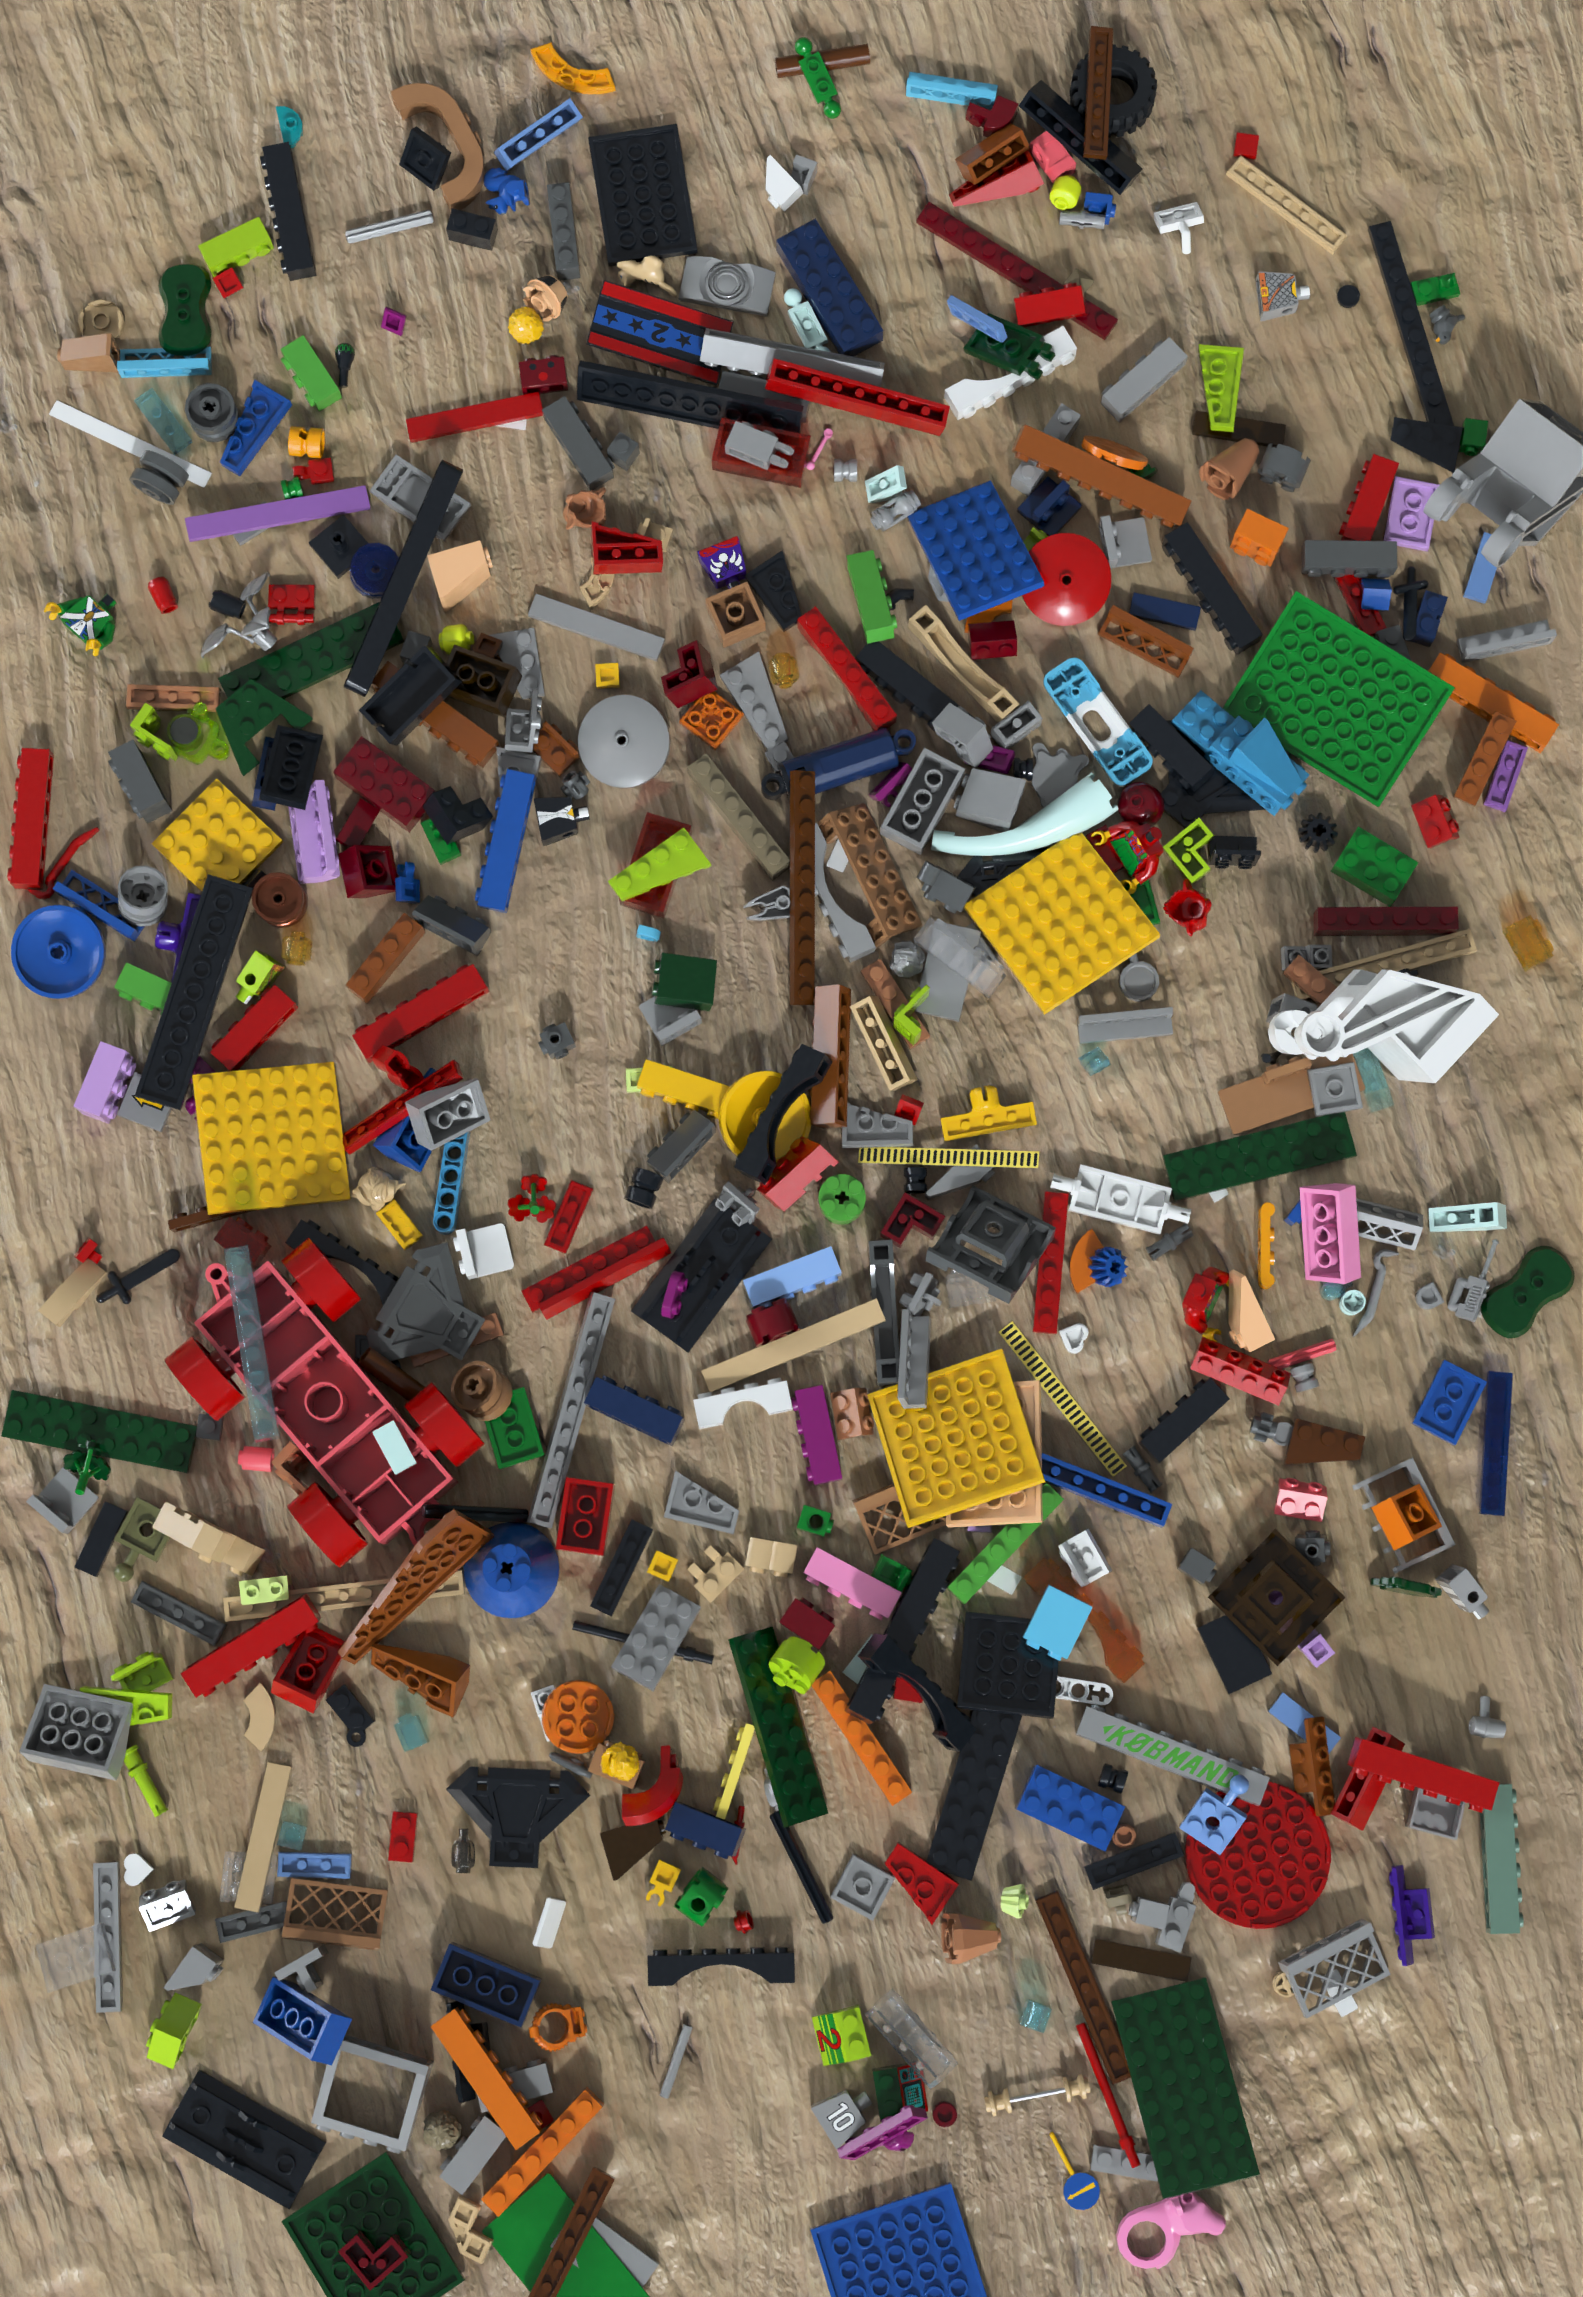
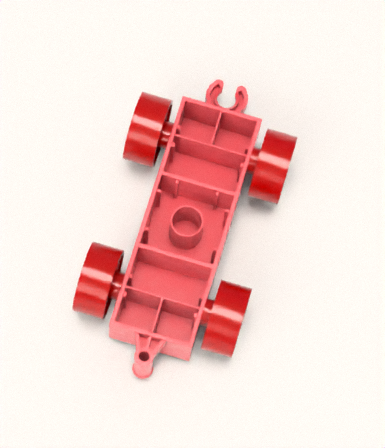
[164,1237,485,1568]

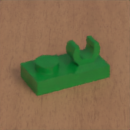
[1410,273,1460,306]
[421,818,461,865]

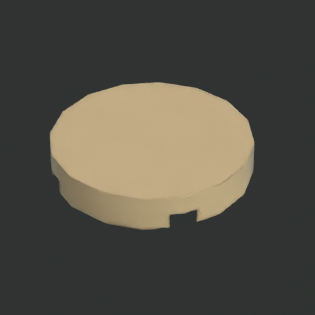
[78,299,125,340]

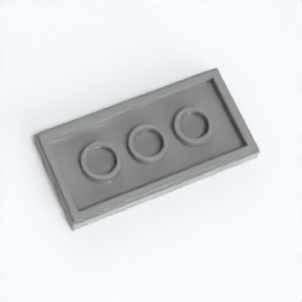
[914,921,981,1022]
[550,2216,659,2288]

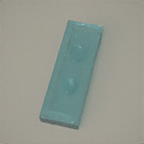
[133,388,192,455]
[1352,1047,1394,1113]

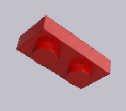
[388,1811,418,1863]

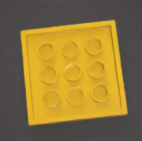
[151,778,283,892]

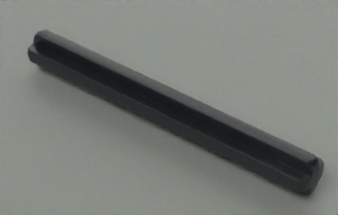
[421,1504,529,1523]
[770,1811,833,1924]

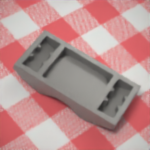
[678,256,776,316]
[370,455,471,541]

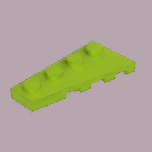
[1198,344,1244,432]
[608,828,711,901]
[80,1686,172,1726]

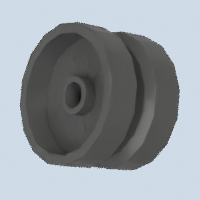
[185,383,240,442]
[129,450,189,505]

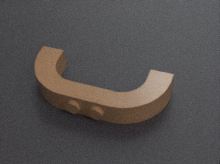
[390,83,485,211]

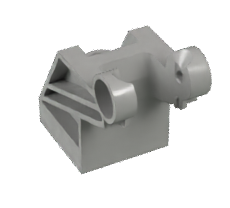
[1423,399,1583,568]

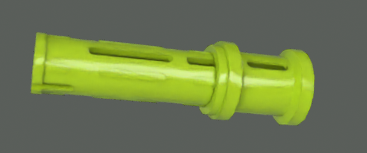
[124,1744,169,1817]

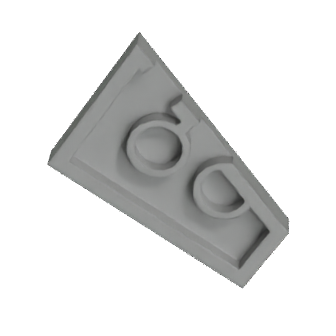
[489,628,545,700]
[842,1103,913,1148]
[664,1470,739,1534]

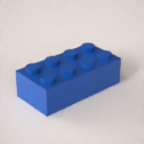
[1015,1764,1125,1852]
[253,1977,352,2065]

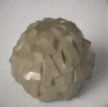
[423,2110,462,2151]

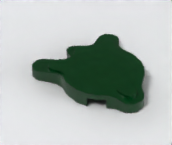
[1370,1577,1442,1598]

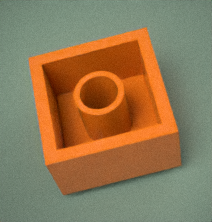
[1230,509,1289,567]
[1371,1484,1442,1551]

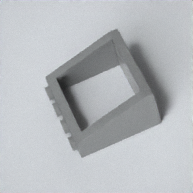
[311,2034,434,2154]

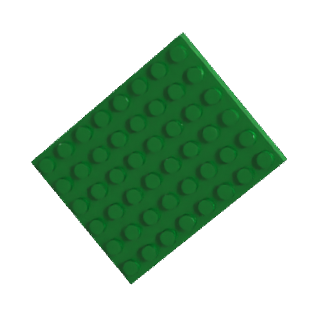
[1223,591,1455,808]

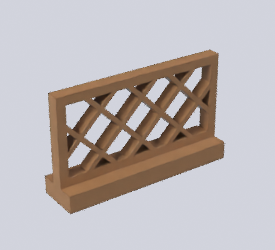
[852,1483,946,1555]
[282,1878,388,1951]

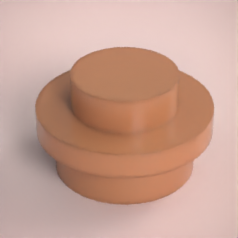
[1112,1824,1136,1848]

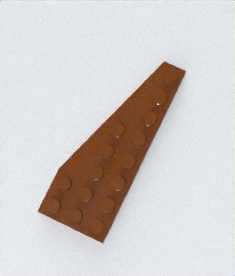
[338,1509,494,1665]

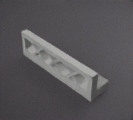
[1457,620,1557,663]
[1077,1007,1173,1044]
[1356,1198,1423,1250]
[897,1309,931,1409]

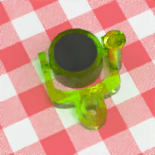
[167,702,230,765]

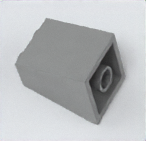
[953,768,1026,832]

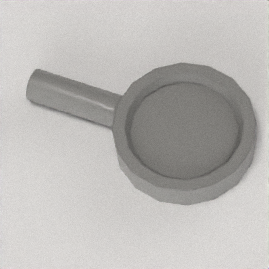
[1119,953,1159,1002]

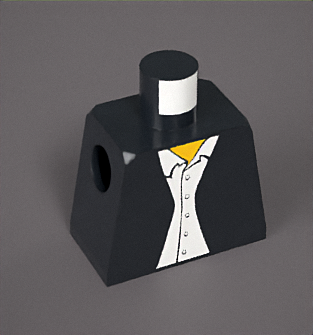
[534,797,590,846]

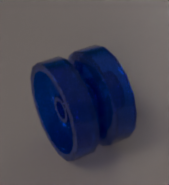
[349,543,398,599]

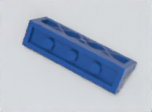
[53,870,145,942]

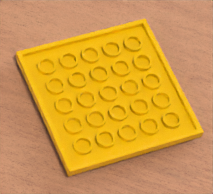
[964,832,1160,1015]
[192,1062,351,1215]
[867,1349,1045,1528]

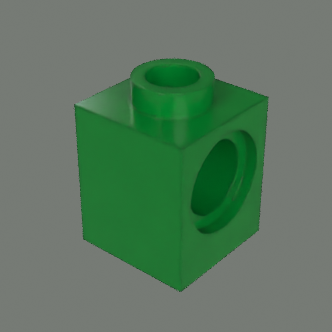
[1458,418,1488,456]
[797,1505,834,1537]

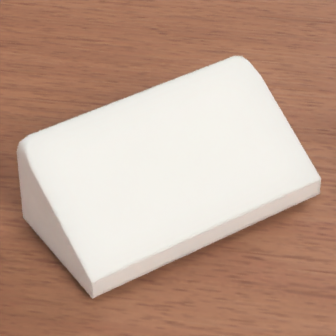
[532,1896,566,1949]

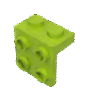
[110,1651,174,1692]

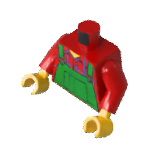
[1091,821,1163,894]
[1182,1267,1229,1342]

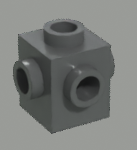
[538,1022,576,1059]
[1295,1530,1331,1566]

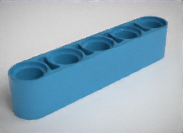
[433,1131,470,1235]

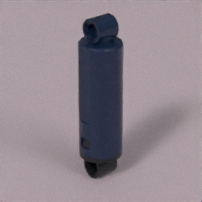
[761,728,916,802]

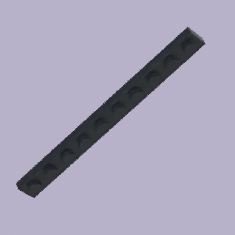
[1368,221,1454,426]

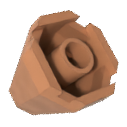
[941,1913,1001,1964]

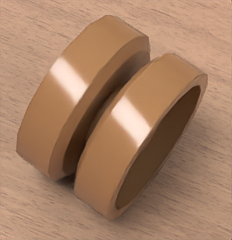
[451,1361,513,1421]

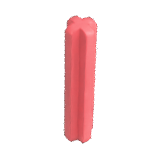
[1267,1339,1337,1369]

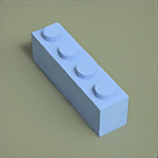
[743,1246,842,1309]

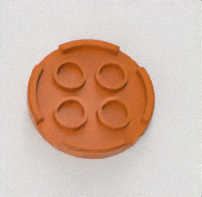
[1081,436,1148,470]
[542,1680,614,1754]

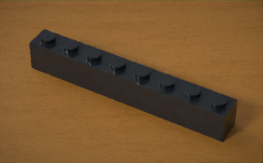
[844,1538,960,1725]

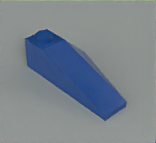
[373,1068,436,1172]

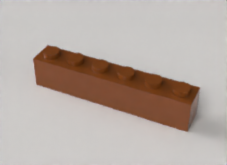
[372,661,500,768]
[809,984,851,1129]

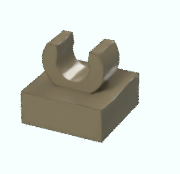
[1103,1884,1133,1916]

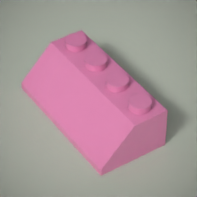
[1300,1183,1361,1284]

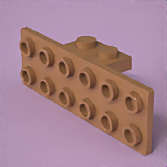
[1218,1054,1365,1135]

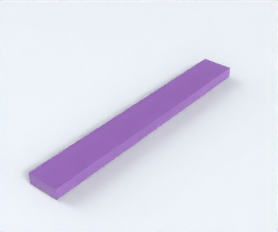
[185,485,370,542]

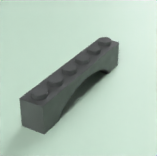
[868,1240,900,1386]

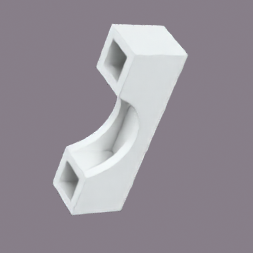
[693,1378,793,1429]

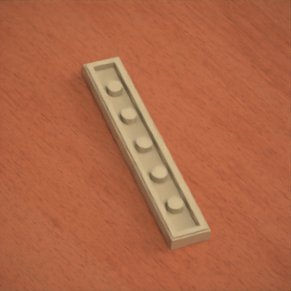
[1226,155,1347,255]
[234,1762,292,1913]

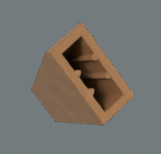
[57,333,120,373]

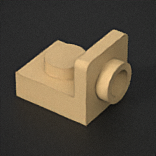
[637,517,673,553]

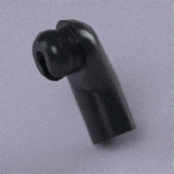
[885,588,914,610]

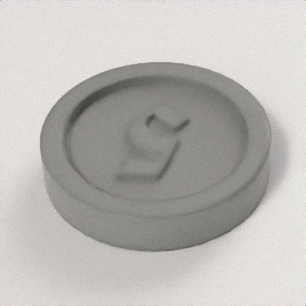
[1273,1422,1293,1446]

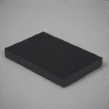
[1197,1615,1272,1694]

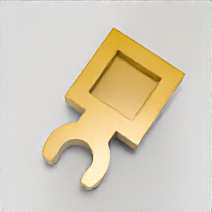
[646,1859,681,1906]

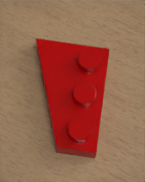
[885,1842,959,1925]

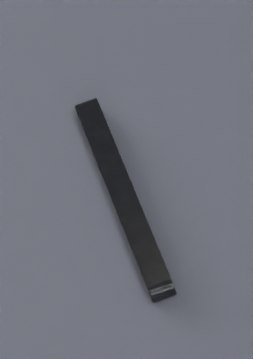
[344,459,463,697]

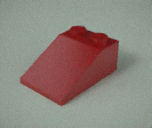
[271,1628,345,1714]

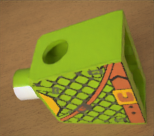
[235,950,285,1004]

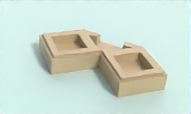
[448,2195,493,2264]

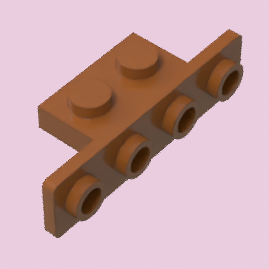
[1289,1716,1335,1816]

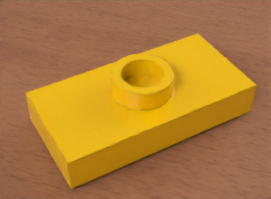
[376,1199,424,1250]

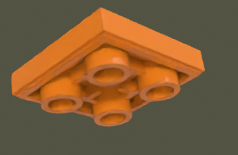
[679,691,744,751]

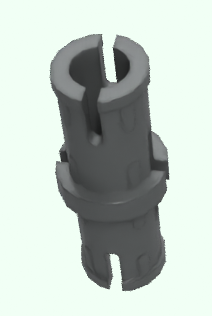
[1146,1223,1194,1261]
[1122,1446,1162,1493]

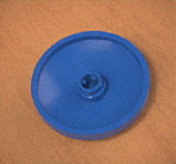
[11,905,106,999]

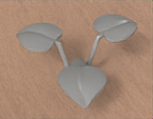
[201,572,277,658]

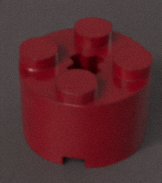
[746,1298,800,1347]

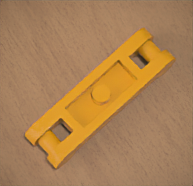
[1258,1202,1275,1290]

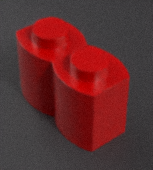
[372,1045,424,1090]

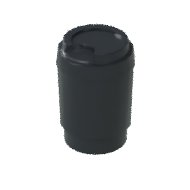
[209,589,246,619]

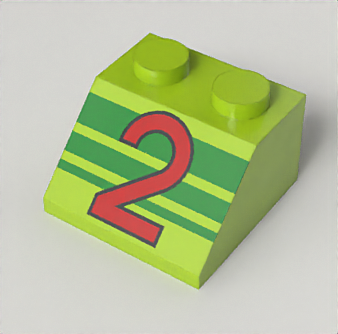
[812,2005,871,2066]

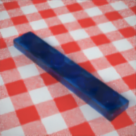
[1479,1371,1513,1516]

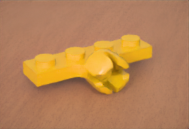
[940,1085,1037,1141]

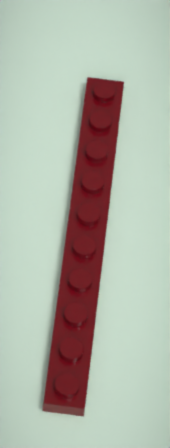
[916,202,1118,340]

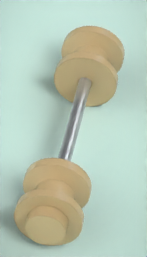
[984,2074,1091,2116]

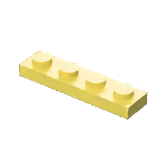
[713,1723,755,1820]

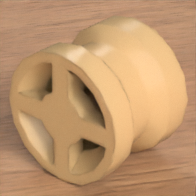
[1272,1971,1299,1997]

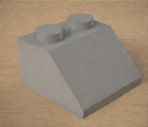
[164,1943,224,1991]

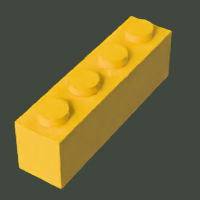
[637,1059,730,1119]

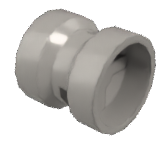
[834,459,857,482]
[1290,1363,1319,1393]

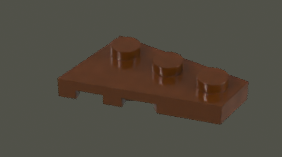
[1284,1418,1365,1465]

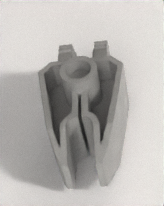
[743,885,790,921]

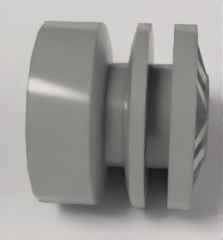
[118,865,168,927]

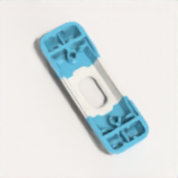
[1043,658,1153,786]

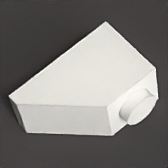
[766,155,804,212]

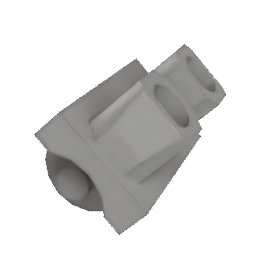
[715,1181,760,1226]
[899,1272,942,1317]

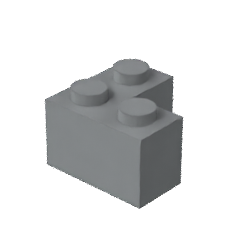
[932,703,994,768]

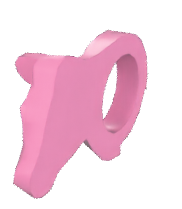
[1116,2192,1226,2269]

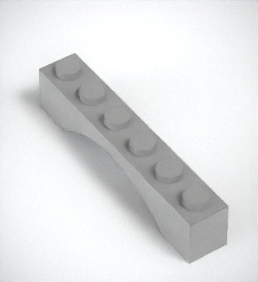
[815,823,876,963]

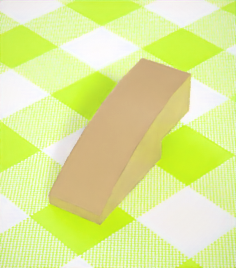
[38,1258,107,1327]

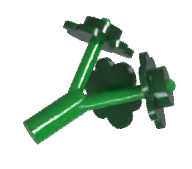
[63,1440,111,1495]

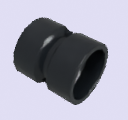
[624,1167,664,1209]

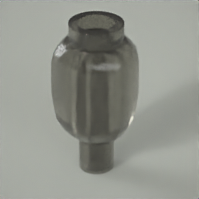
[451,1829,475,1874]

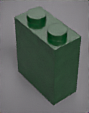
[651,953,717,1011]

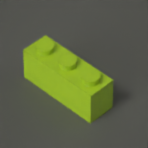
[198,217,274,277]

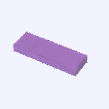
[1483,740,1528,812]

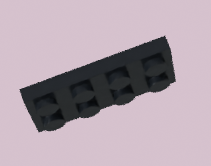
[259,725,323,810]

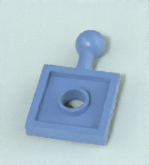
[1179,1775,1249,1855]

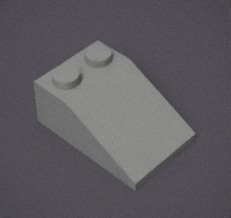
[405,1078,490,1151]

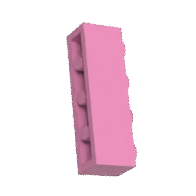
[803,1547,902,1621]

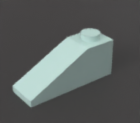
[1429,1202,1507,1232]

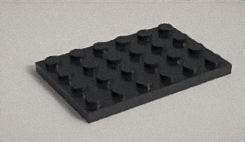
[588,124,698,267]

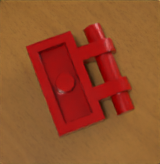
[268,584,316,625]

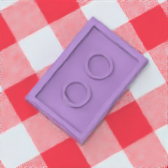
[1383,476,1440,552]

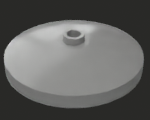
[578,695,671,788]

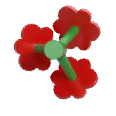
[508,1174,556,1223]

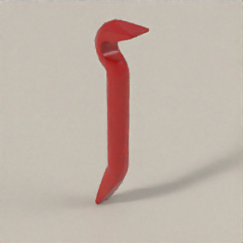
[28,827,100,899]

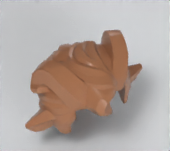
[563,487,606,530]

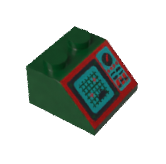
[872,2061,928,2122]

